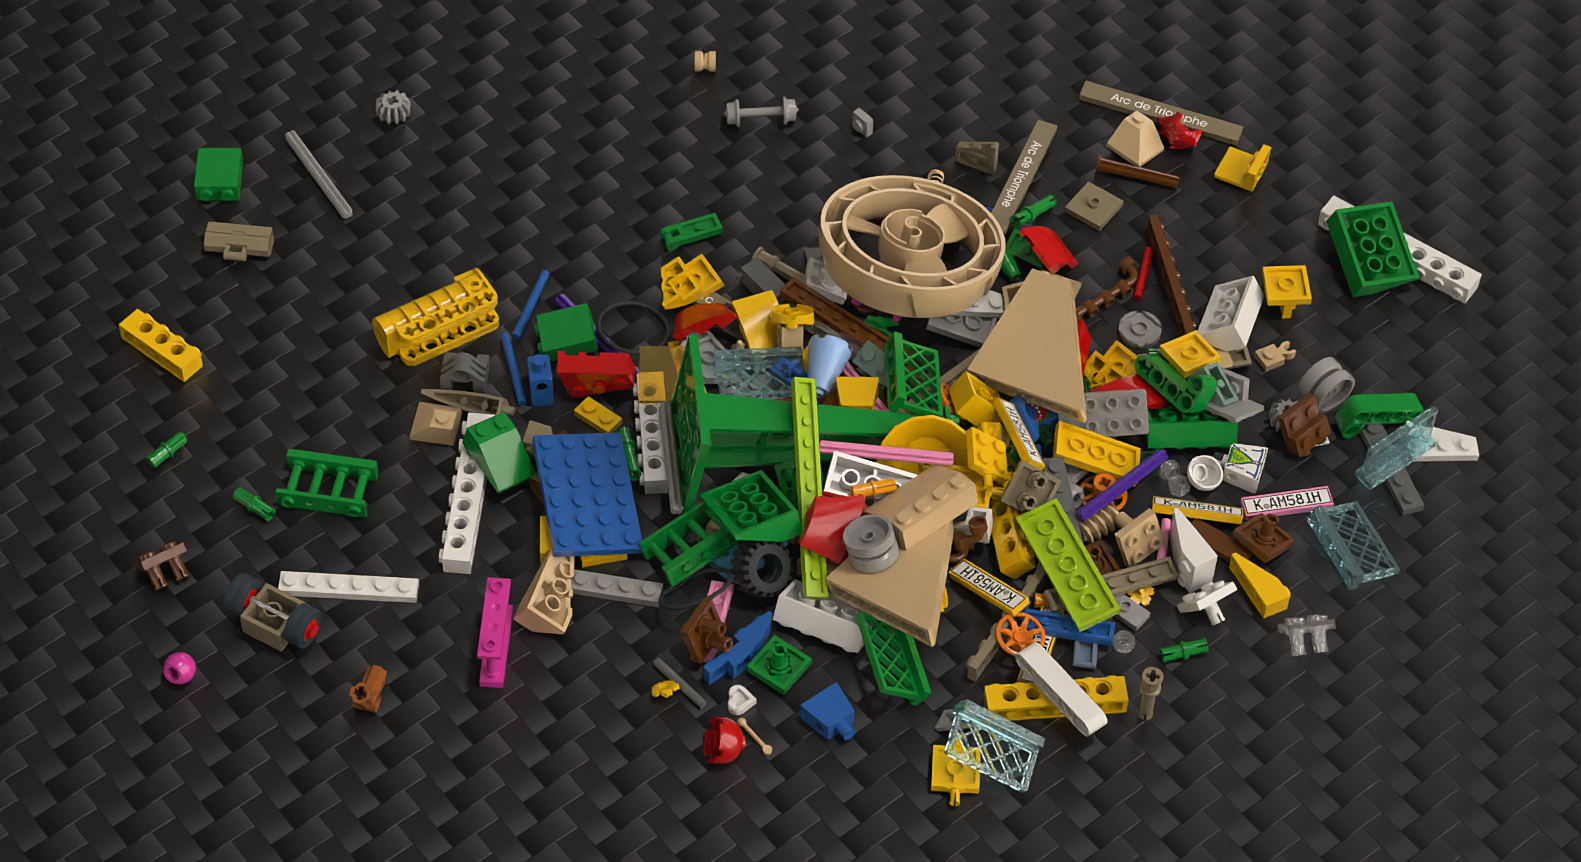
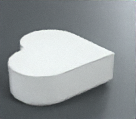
[728,685,757,715]

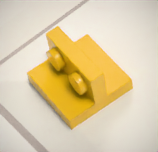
[1262,265,1312,319]
[1159,330,1221,379]

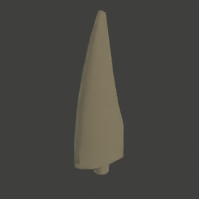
[421,389,515,416]

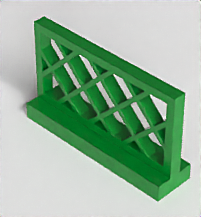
[884,331,943,417]
[855,612,932,706]

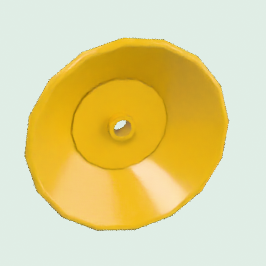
[876,415,968,475]

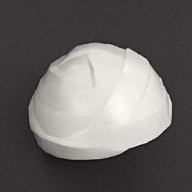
[1187,455,1223,491]

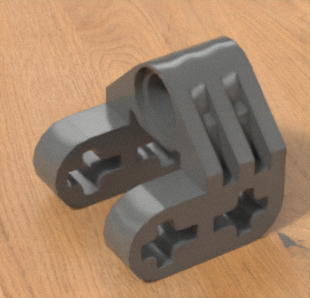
[440,352,490,393]

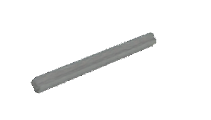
[285,130,353,219]
[659,401,684,514]

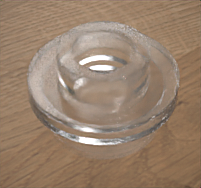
[1159,460,1180,481]
[1168,475,1191,497]
[1112,630,1135,653]

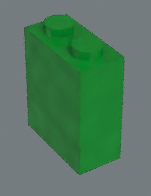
[194,148,243,201]
[534,303,598,362]

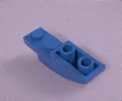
[703,611,772,685]

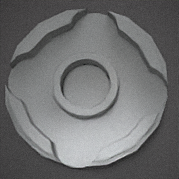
[1118,311,1162,349]

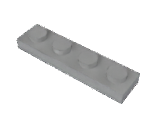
[571,570,663,607]

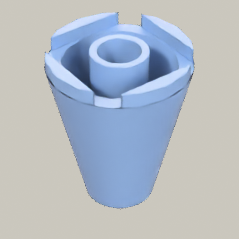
[807,335,852,399]

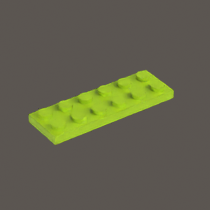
[1016,498,1121,632]

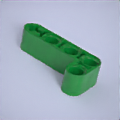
[1134,355,1217,413]
[1334,393,1425,439]

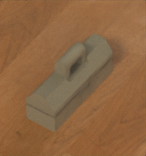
[204,222,274,261]

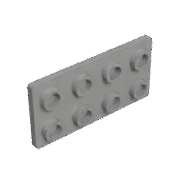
[1205,367,1264,423]
[1058,389,1149,437]

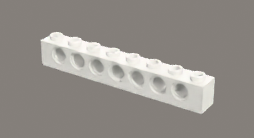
[1318,196,1482,303]
[439,413,495,574]

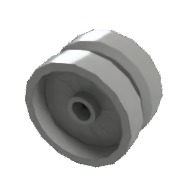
[1298,357,1355,414]
[843,515,900,573]

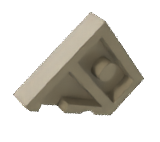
[955,142,999,175]

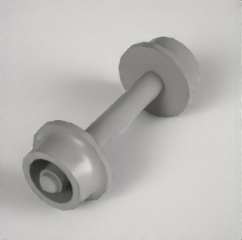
[723,97,799,127]

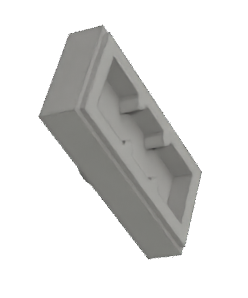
[1114,594,1151,631]

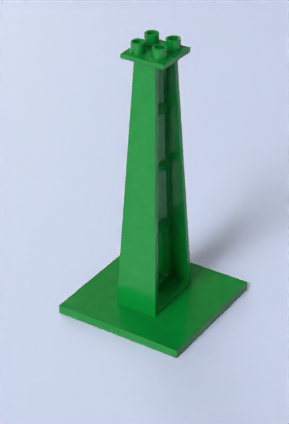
[671,335,959,517]

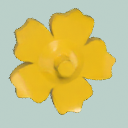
[1127,587,1154,606]
[652,681,680,698]

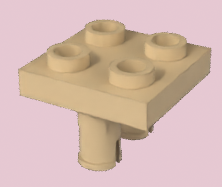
[1114,508,1165,568]

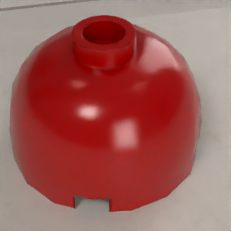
[703,716,746,764]

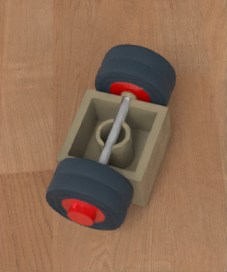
[223,573,322,651]

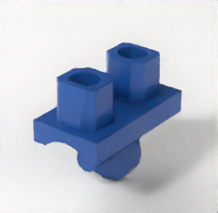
[769,356,808,393]

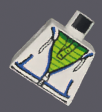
[1214,443,1268,494]

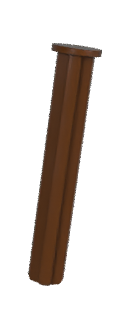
[1096,155,1179,188]

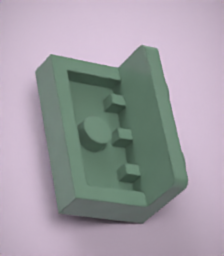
[852,340,887,389]

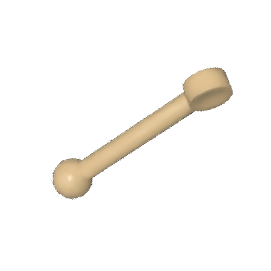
[737,718,772,755]

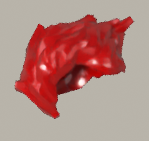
[1156,112,1202,150]

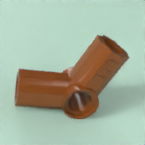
[349,665,388,713]

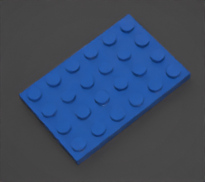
[532,433,642,557]

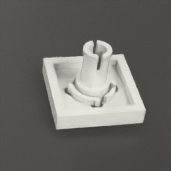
[1177,580,1237,625]

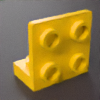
[1214,144,1271,192]

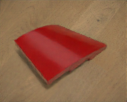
[1019,226,1079,274]
[673,303,737,342]
[1090,375,1167,409]
[798,494,866,563]

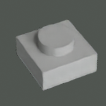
[852,108,873,137]

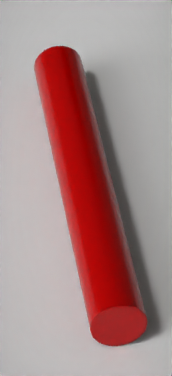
[1133,247,1153,300]

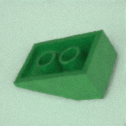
[462,412,536,494]

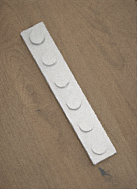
[278,571,419,603]

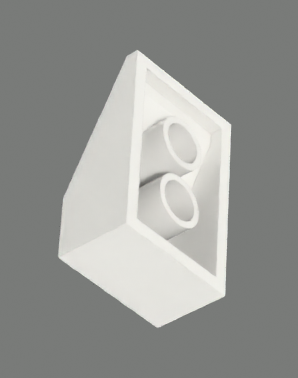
[1169,507,1218,593]

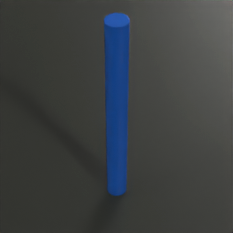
[512,270,550,340]
[500,333,526,406]

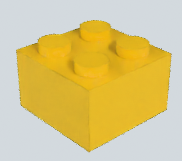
[948,371,1002,428]

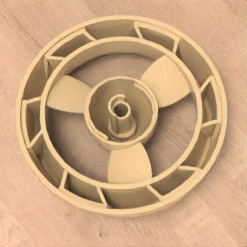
[819,175,1005,318]

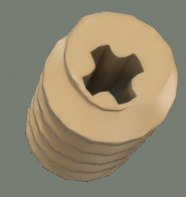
[1078,503,1120,544]

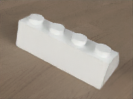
[1198,276,1264,352]
[773,579,873,653]

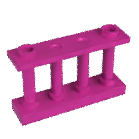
[477,578,513,688]

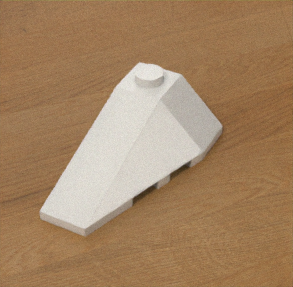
[823,451,918,499]

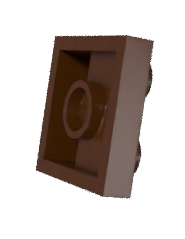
[1278,393,1331,457]

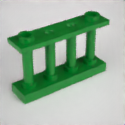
[276,449,378,517]
[639,501,743,587]

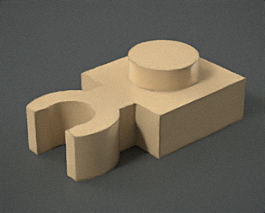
[1254,341,1296,372]

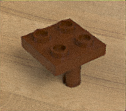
[134,541,189,590]
[680,598,733,664]

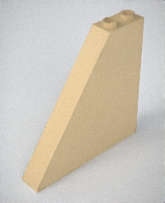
[967,269,1087,423]
[826,520,954,647]

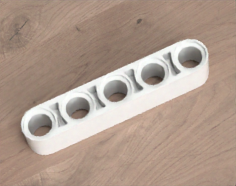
[1015,642,1107,736]

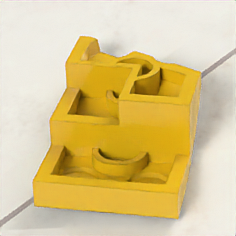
[661,254,725,310]
[732,290,779,365]
[1084,340,1139,391]

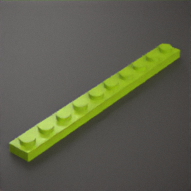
[791,377,828,600]

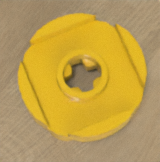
[770,304,814,329]

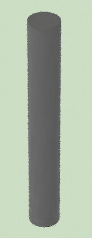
[653,658,707,709]

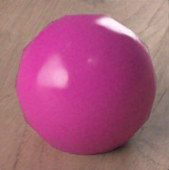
[163,652,196,685]

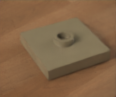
[1065,182,1123,231]

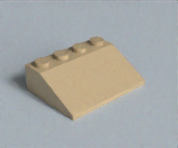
[864,465,978,550]

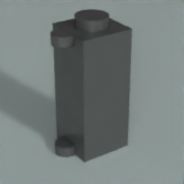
[735,257,789,305]

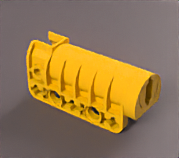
[372,268,499,366]

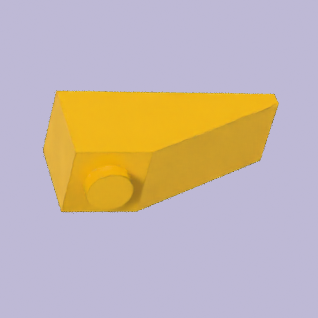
[1229,553,1290,619]

